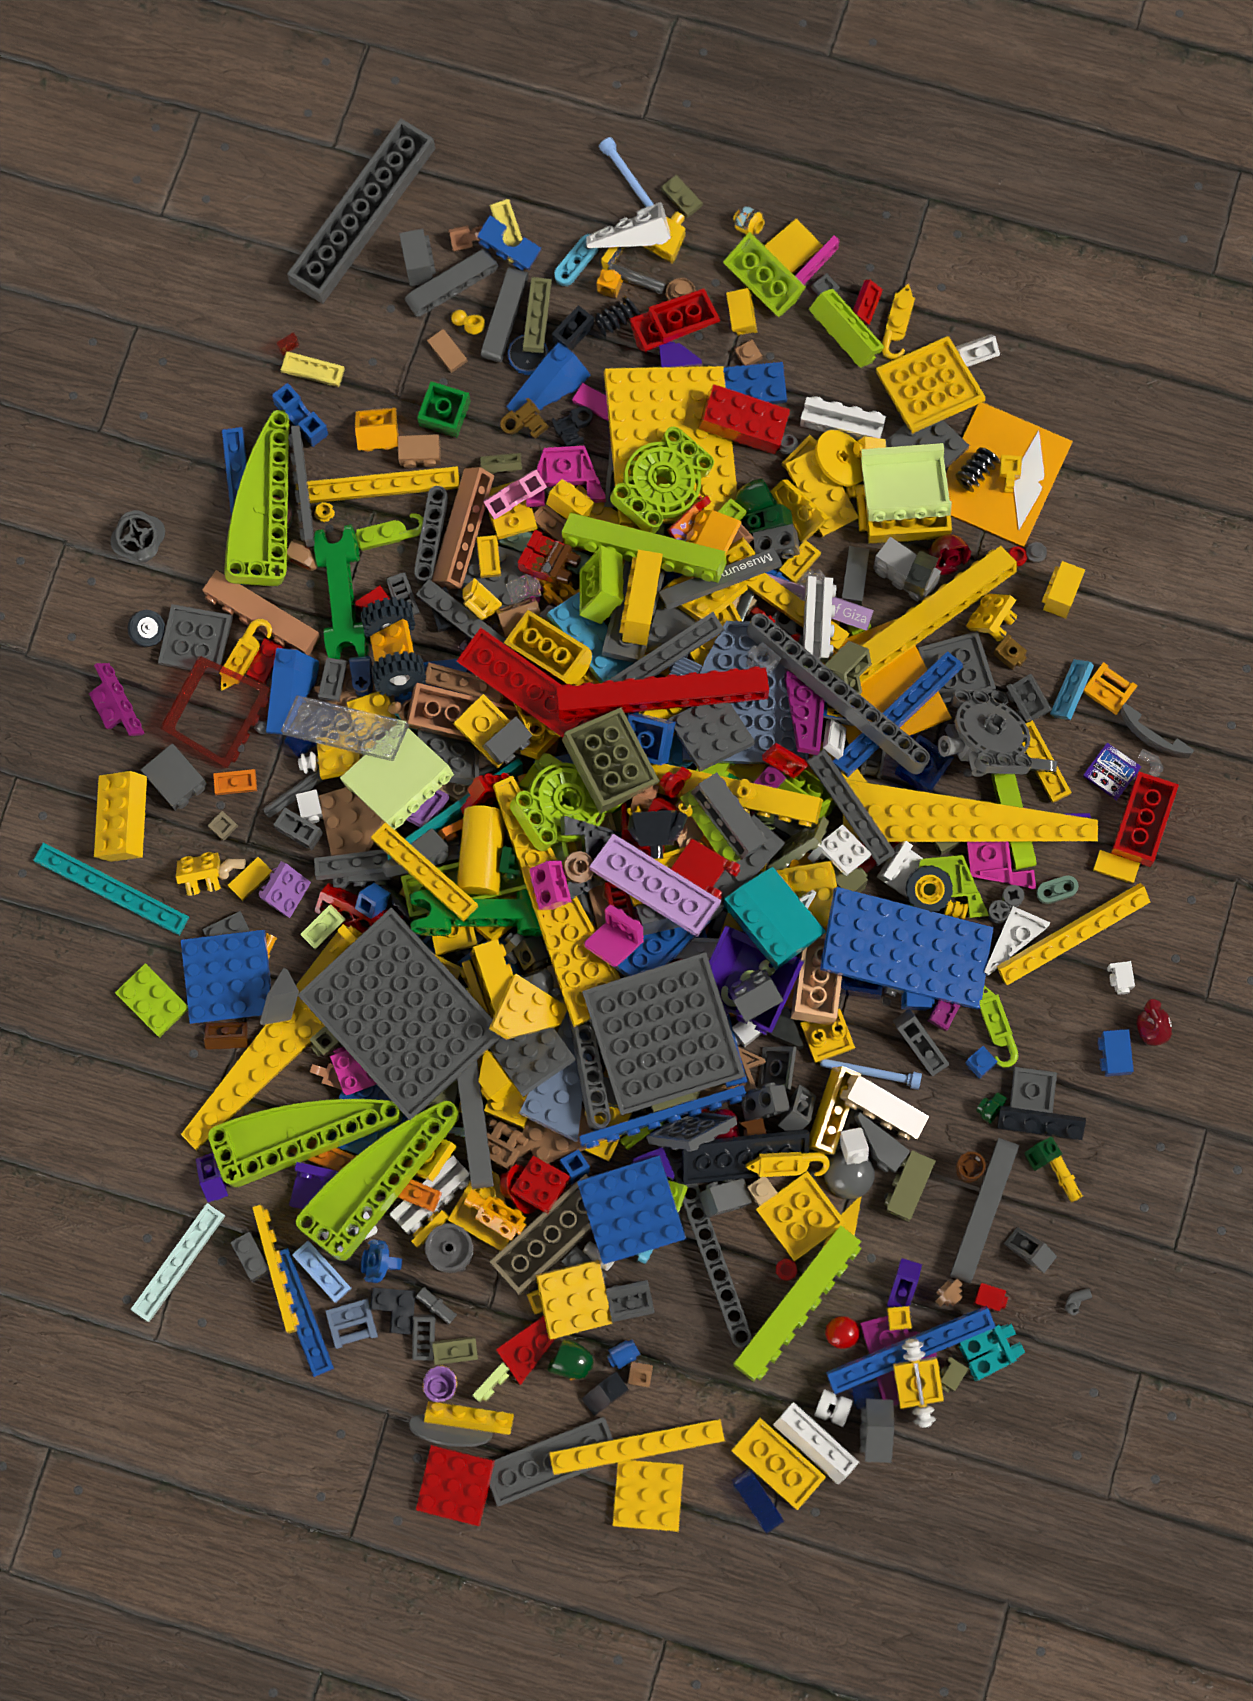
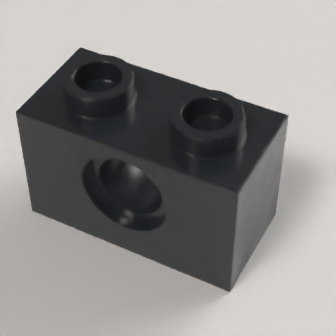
[552,305,594,351]

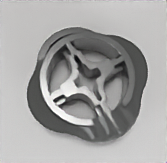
[111,510,165,563]

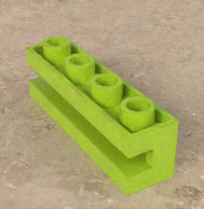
[809,288,884,368]

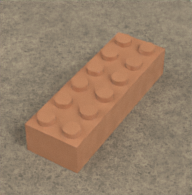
[405,683,535,755]

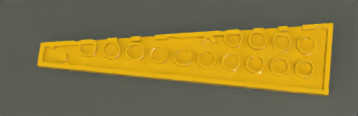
[843,779,1098,842]

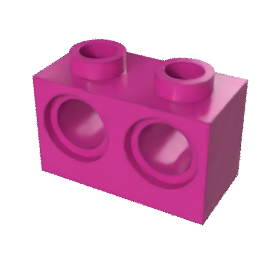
[529,861,572,910]

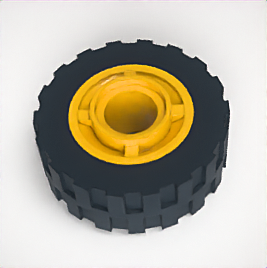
[905,865,953,913]

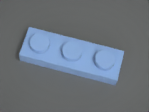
[292,1241,352,1303]

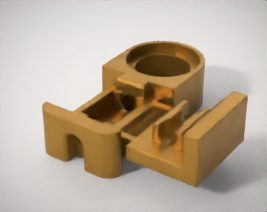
[501,398,549,439]

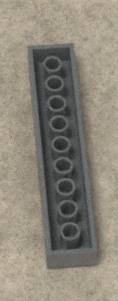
[287,119,435,304]

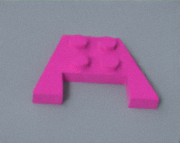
[526,446,606,507]
[967,807,1036,889]

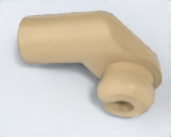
[218,859,246,879]

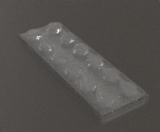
[281,695,409,761]

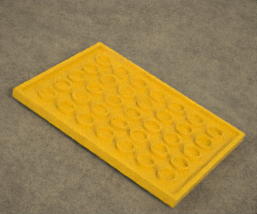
[604,366,737,525]

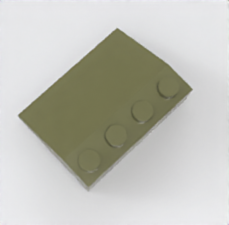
[562,707,659,814]

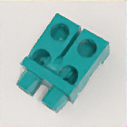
[958,1324,1025,1382]

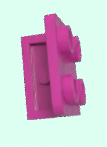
[585,904,644,967]
[330,1047,377,1095]

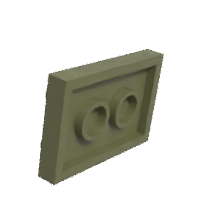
[767,816,829,871]

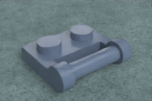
[326,1299,378,1349]

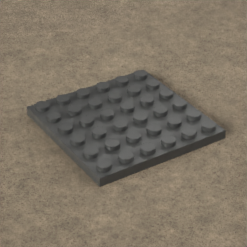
[582,952,745,1115]

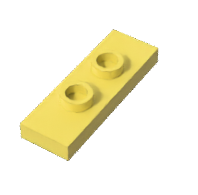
[490,199,523,263]
[281,351,345,387]

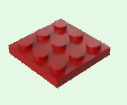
[416,1445,495,1526]

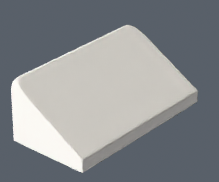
[956,334,1000,367]

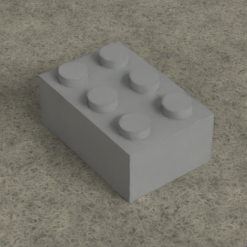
[873,537,941,602]

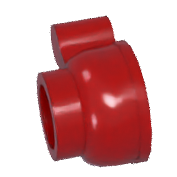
[659,767,692,798]

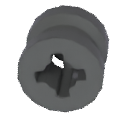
[1002,885,1024,909]
[988,900,1010,924]

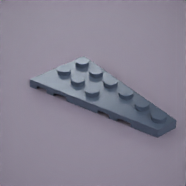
[519,1012,589,1142]

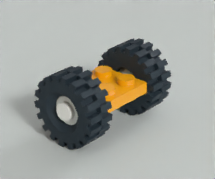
[361,597,426,697]

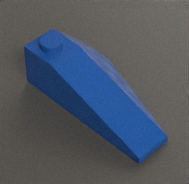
[507,342,590,413]
[266,648,320,735]

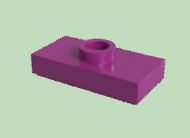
[927,1000,960,1031]

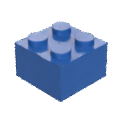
[628,713,676,765]

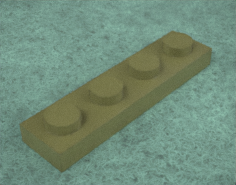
[523,277,552,353]

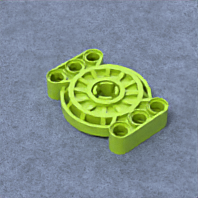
[610,426,714,533]
[510,763,621,851]

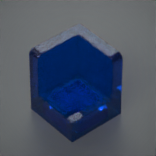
[851,1381,881,1410]

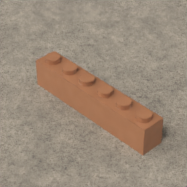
[431,467,495,590]
[203,570,321,656]

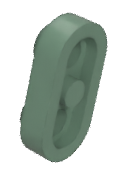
[1037,876,1079,904]

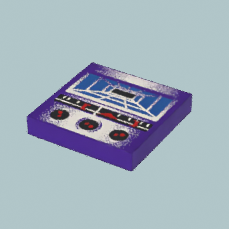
[1083,743,1142,801]

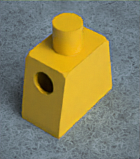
[643,212,685,264]

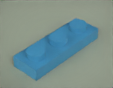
[1050,659,1094,720]

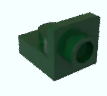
[499,847,522,880]
[1024,1137,1062,1171]

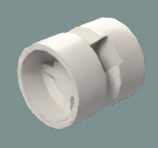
[814,1389,853,1427]

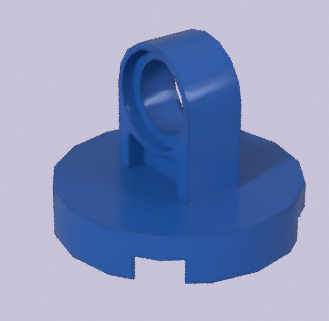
[361,1239,402,1283]

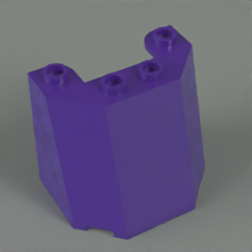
[709,925,804,1034]

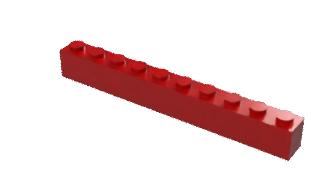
[556,666,769,719]

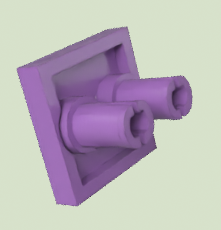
[406,789,450,827]
[259,861,311,918]

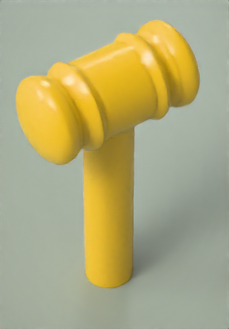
[846,484,867,531]

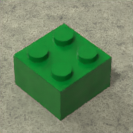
[417,381,471,438]

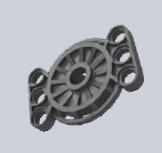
[950,689,1033,774]

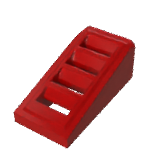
[604,882,634,920]

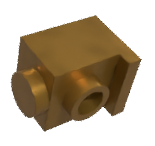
[993,634,1027,670]

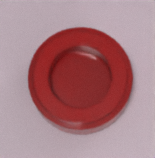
[776,1259,797,1281]

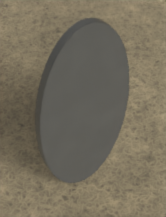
[409,1414,492,1447]

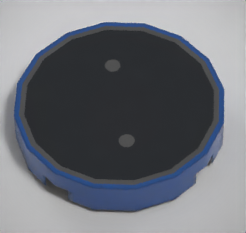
[508,335,548,375]

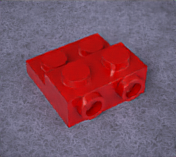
[461,773,511,815]

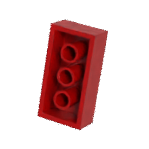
[698,384,790,454]
[1111,771,1179,867]

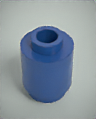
[607,1340,640,1369]

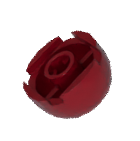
[929,534,971,575]

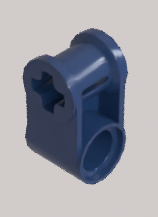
[349,656,373,697]

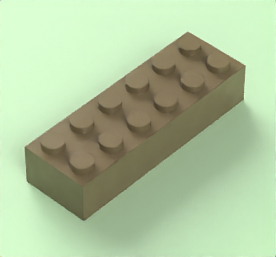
[490,1174,592,1296]

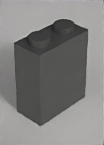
[141,743,207,811]

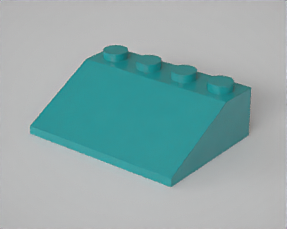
[723,867,826,971]

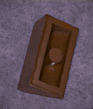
[204,1022,248,1050]

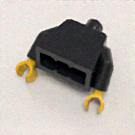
[627,803,693,859]

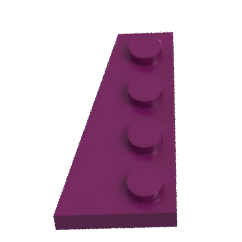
[784,671,825,755]

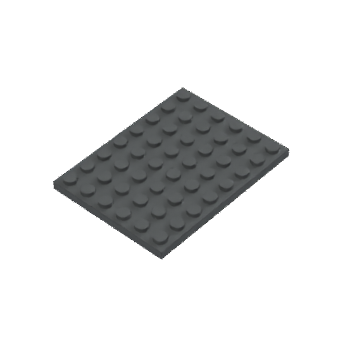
[298,908,501,1120]

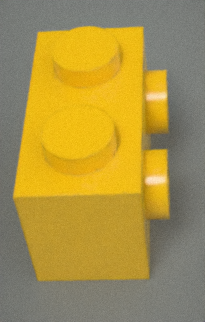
[546,479,594,519]

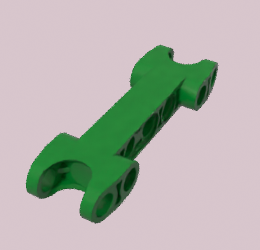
[314,524,369,660]
[410,890,542,936]

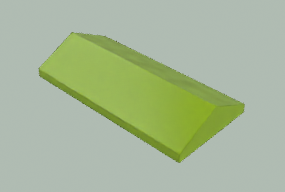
[723,232,806,317]

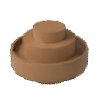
[666,278,696,300]
[563,851,594,884]
[935,1279,962,1307]

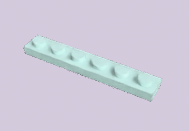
[131,1203,225,1322]

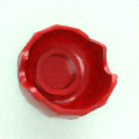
[825,1316,860,1349]

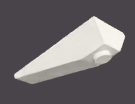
[586,202,671,248]

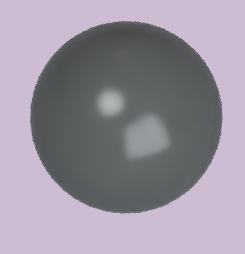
[824,1150,875,1200]

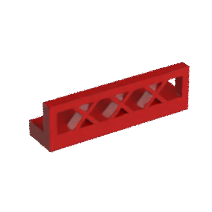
[314,883,403,934]

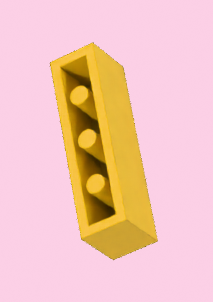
[809,1066,861,1155]

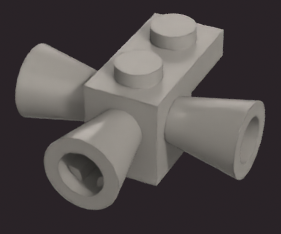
[938,724,989,777]

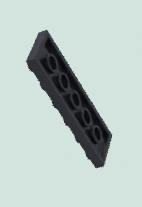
[682,1130,809,1185]

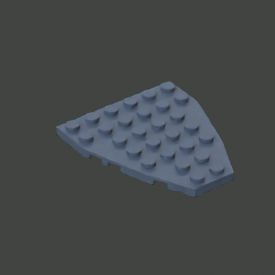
[682,621,809,765]

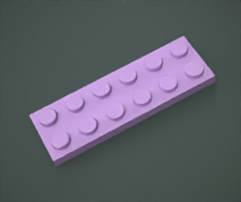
[589,834,721,937]

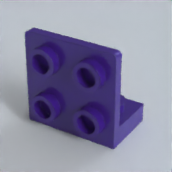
[289,1162,338,1210]

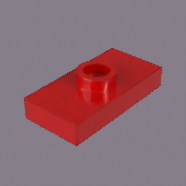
[762,743,808,779]

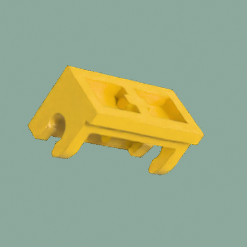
[727,288,757,335]

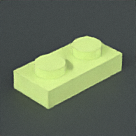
[301,905,346,949]
[473,1363,509,1402]

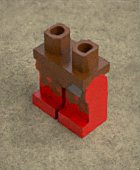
[517,530,581,586]

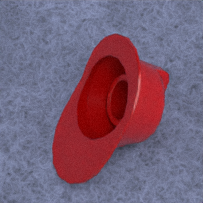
[499,1164,536,1214]

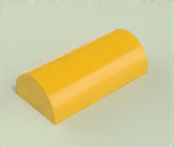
[504,610,592,684]
[457,806,506,895]

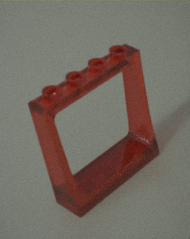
[159,656,271,769]

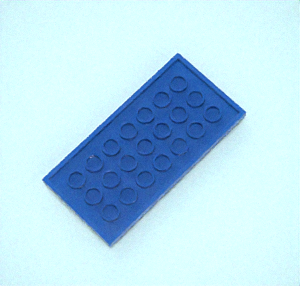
[820,887,993,1010]

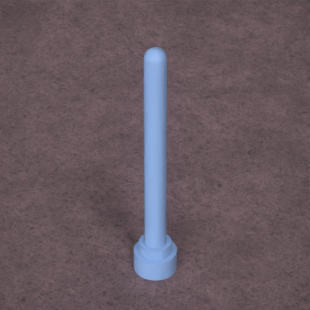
[599,137,654,207]
[820,1059,922,1090]

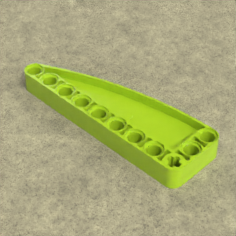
[225,410,289,586]
[208,1099,403,1188]
[296,1101,459,1261]

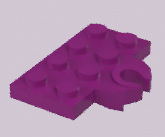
[860,1316,936,1406]

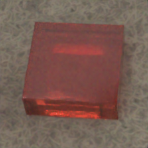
[277,332,299,355]

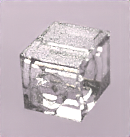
[746,642,781,677]

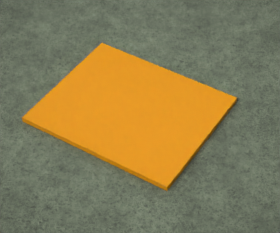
[946,402,1073,548]
[823,617,951,748]

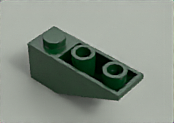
[740,504,793,536]

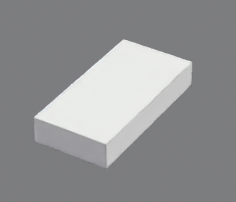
[823,719,846,760]

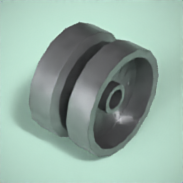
[425,1224,473,1273]

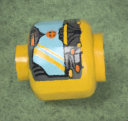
[733,206,764,235]

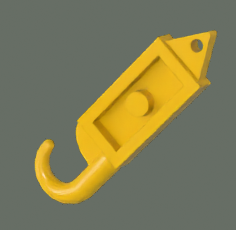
[882,284,915,360]
[219,619,272,690]
[745,1152,830,1177]

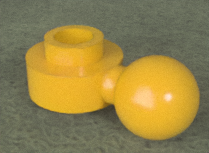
[451,310,485,334]

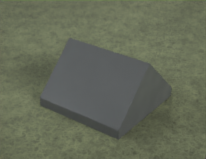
[260,968,299,1025]
[757,1046,797,1094]

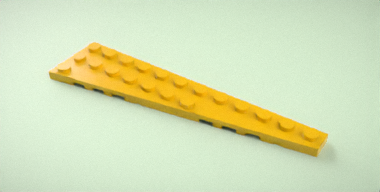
[493,776,621,1027]
[181,932,342,1150]

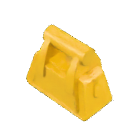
[462,579,502,620]

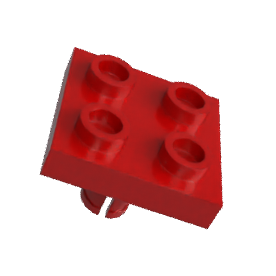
[511,1155,570,1214]

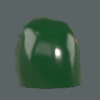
[735,478,778,515]
[548,1340,594,1380]

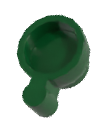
[976,1092,1007,1124]

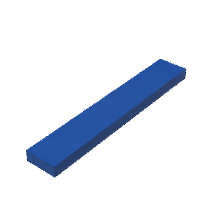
[279,1248,334,1377]

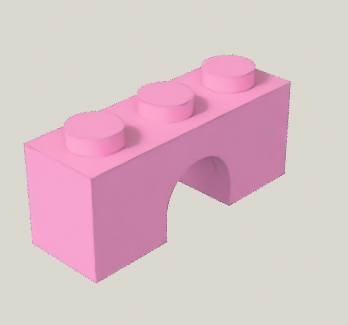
[483,469,547,520]

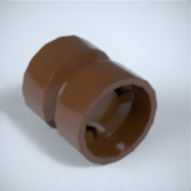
[955,1151,986,1183]

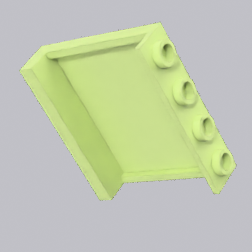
[861,443,952,522]
[340,722,454,830]

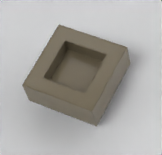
[208,811,238,841]

